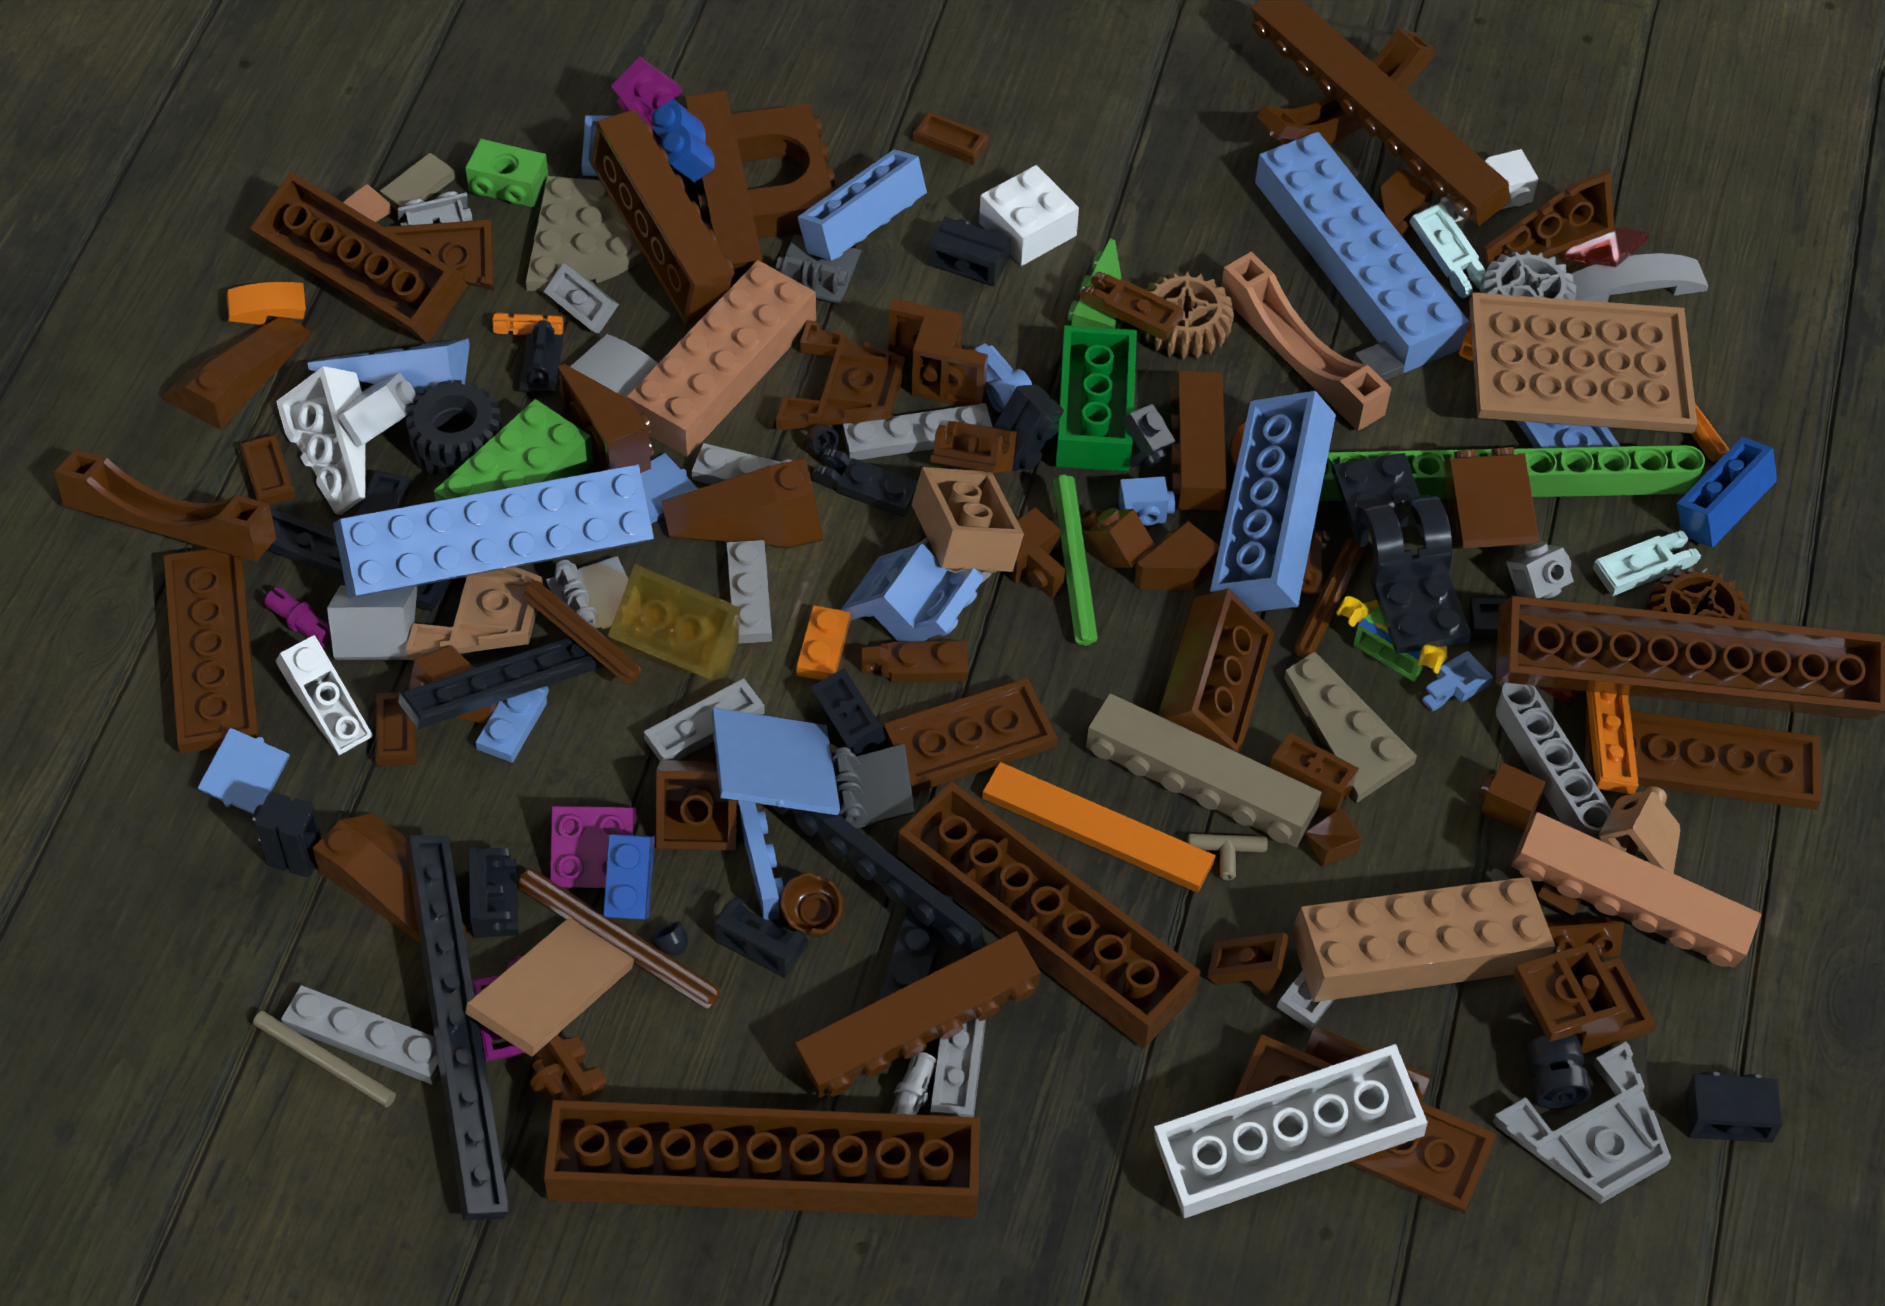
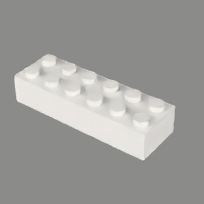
[1154,1044,1428,1218]

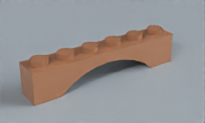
[1221,252,1391,431]

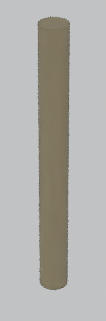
[253,1011,396,1108]

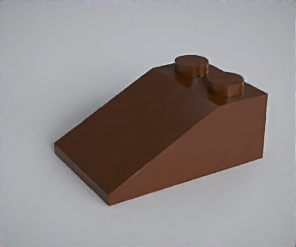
[558,364,654,473]

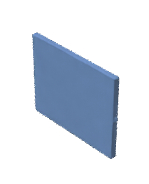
[711,708,840,815]

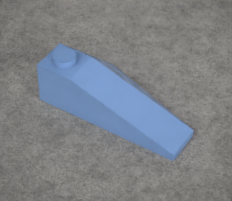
[308,338,470,394]

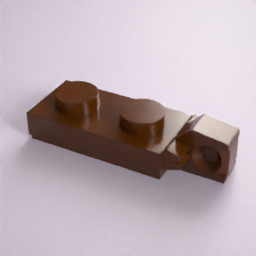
[861,641,968,682]

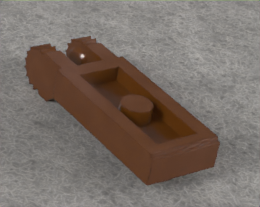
[1079,272,1184,341]

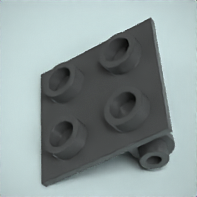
[776,234,861,304]
[832,744,915,828]

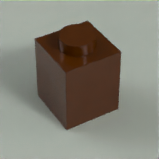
[1479,762,1546,832]

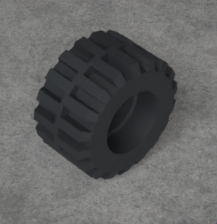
[406,380,502,479]

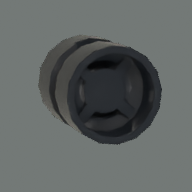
[1526,1035,1592,1110]

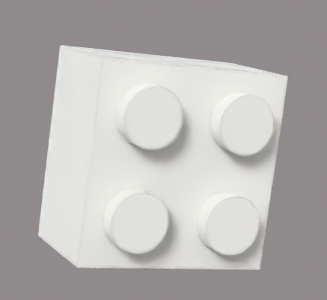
[979,165,1079,266]

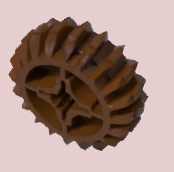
[1646,566,1751,621]

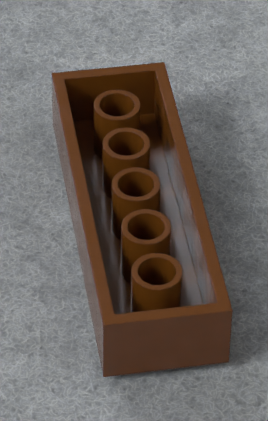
[591,109,734,326]
[250,171,468,344]

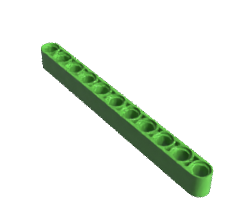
[1319,445,1705,501]

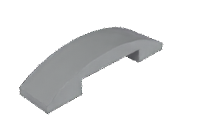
[1572,253,1709,302]

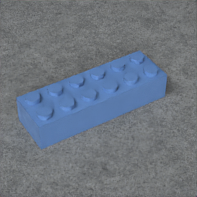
[1210,391,1336,612]

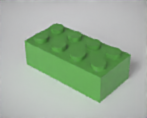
[434,399,594,501]

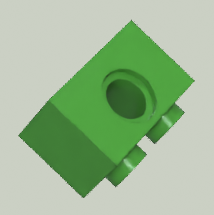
[466,139,548,207]

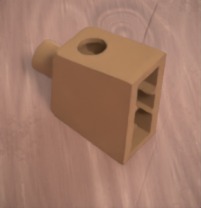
[1598,786,1680,873]

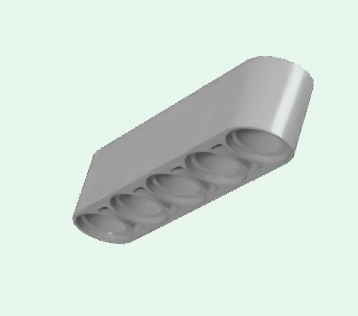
[1496,683,1612,841]

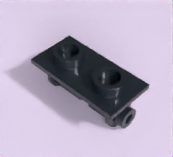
[519,320,564,393]

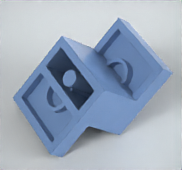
[841,543,984,642]

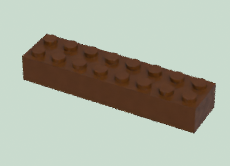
[897,781,1201,1049]

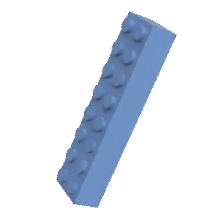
[1255,132,1469,373]
[333,464,654,599]

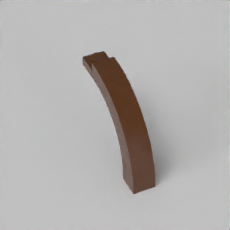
[1257,29,1437,145]

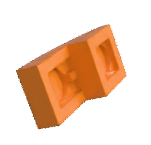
[226,282,306,325]

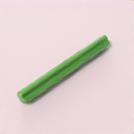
[1053,474,1098,646]

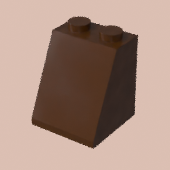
[1444,447,1539,549]

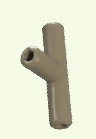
[1187,834,1268,881]

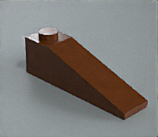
[1484,170,1615,271]
[162,317,311,430]
[662,458,824,549]
[313,813,468,943]

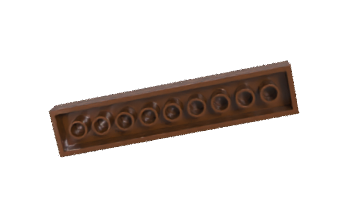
[1496,596,1885,720]
[544,1100,980,1218]

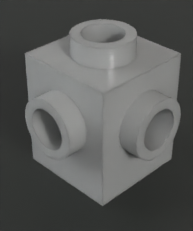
[1506,541,1574,599]

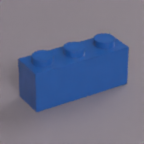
[1677,437,1777,548]

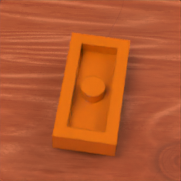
[796,605,851,680]

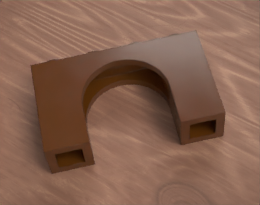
[731,103,835,239]

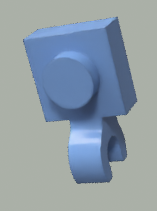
[1422,651,1493,711]

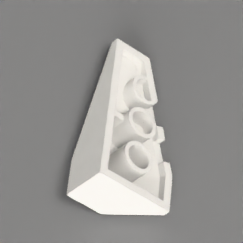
[276,366,365,515]

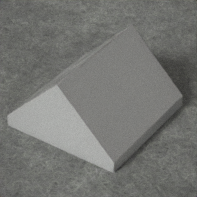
[327,585,417,660]

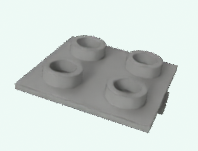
[546,556,644,629]

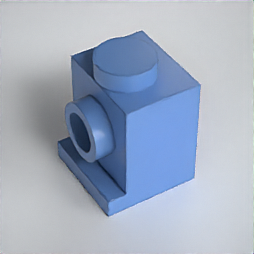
[1118,477,1175,525]

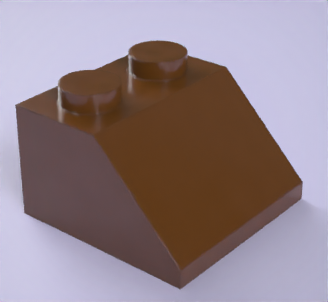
[656,760,738,850]

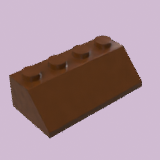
[1158,588,1275,754]

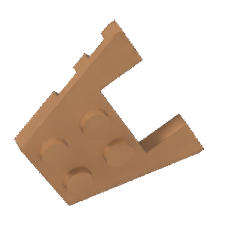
[406,567,543,660]

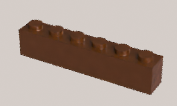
[685,91,763,285]
[795,931,1041,1098]

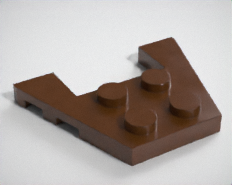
[776,320,906,430]

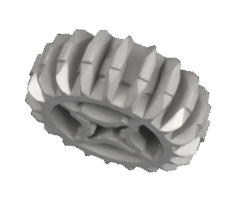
[1480,249,1577,300]

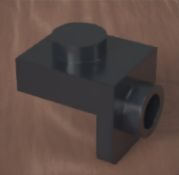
[1121,404,1176,468]

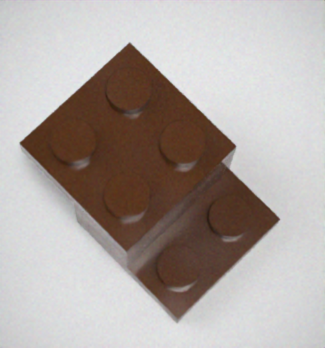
[888,298,988,407]
[1514,943,1656,1054]

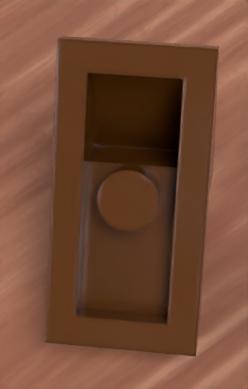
[1207,932,1289,995]

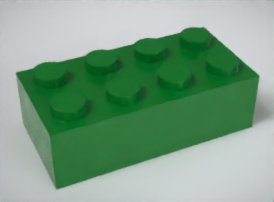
[1056,325,1137,472]

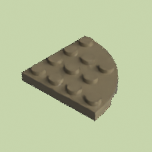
[526,176,686,291]

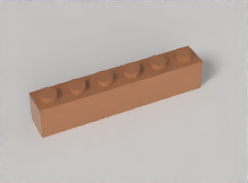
[1510,812,1761,968]

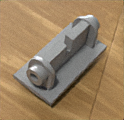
[397,192,473,226]

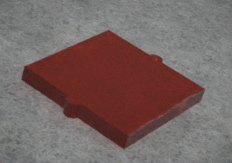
[1566,226,1649,267]

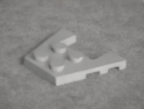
[1493,1042,1671,1204]

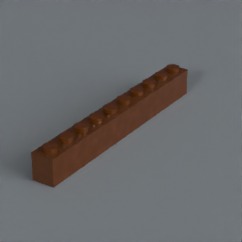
[1251,0,1510,226]

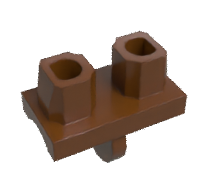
[530,1034,606,1102]

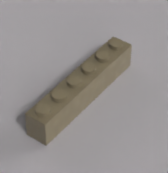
[1086,693,1322,848]

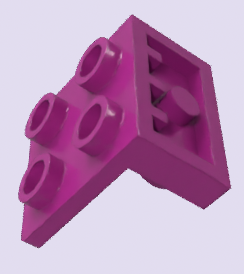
[611,57,683,146]
[551,806,636,888]

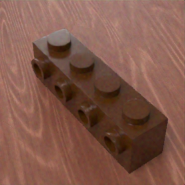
[1169,371,1226,511]

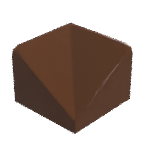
[1304,809,1362,867]

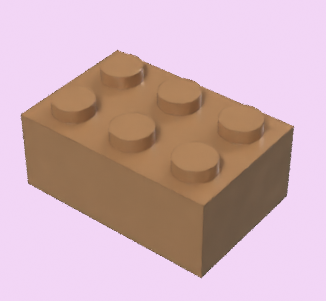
[912,467,1024,573]

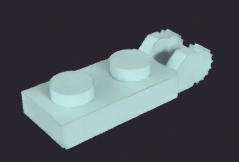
[1409,203,1485,298]
[1593,531,1701,596]

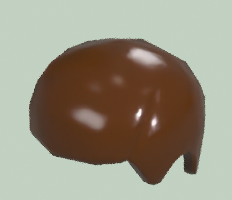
[780,872,844,937]

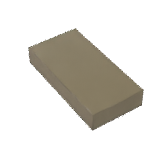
[380,153,456,211]

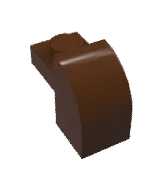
[1007,507,1065,599]

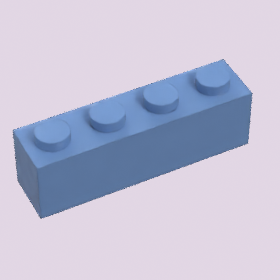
[798,149,927,261]

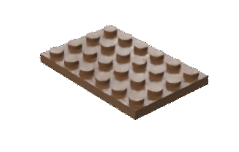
[1469,293,1698,433]

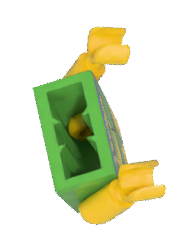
[1336,596,1447,682]

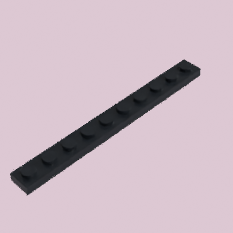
[405,835,509,1220]

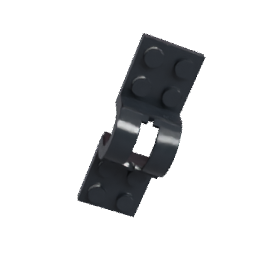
[1332,453,1471,654]

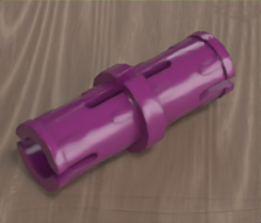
[265,587,332,648]

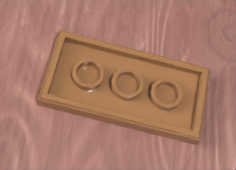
[466,917,634,1057]

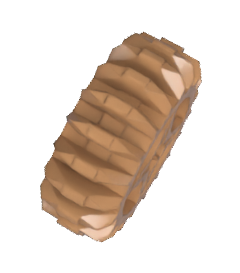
[1140,271,1234,360]

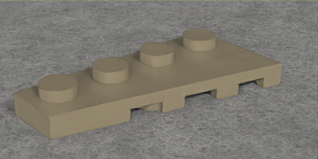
[1284,651,1417,803]

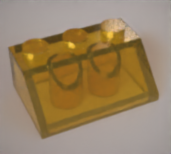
[608,564,740,680]

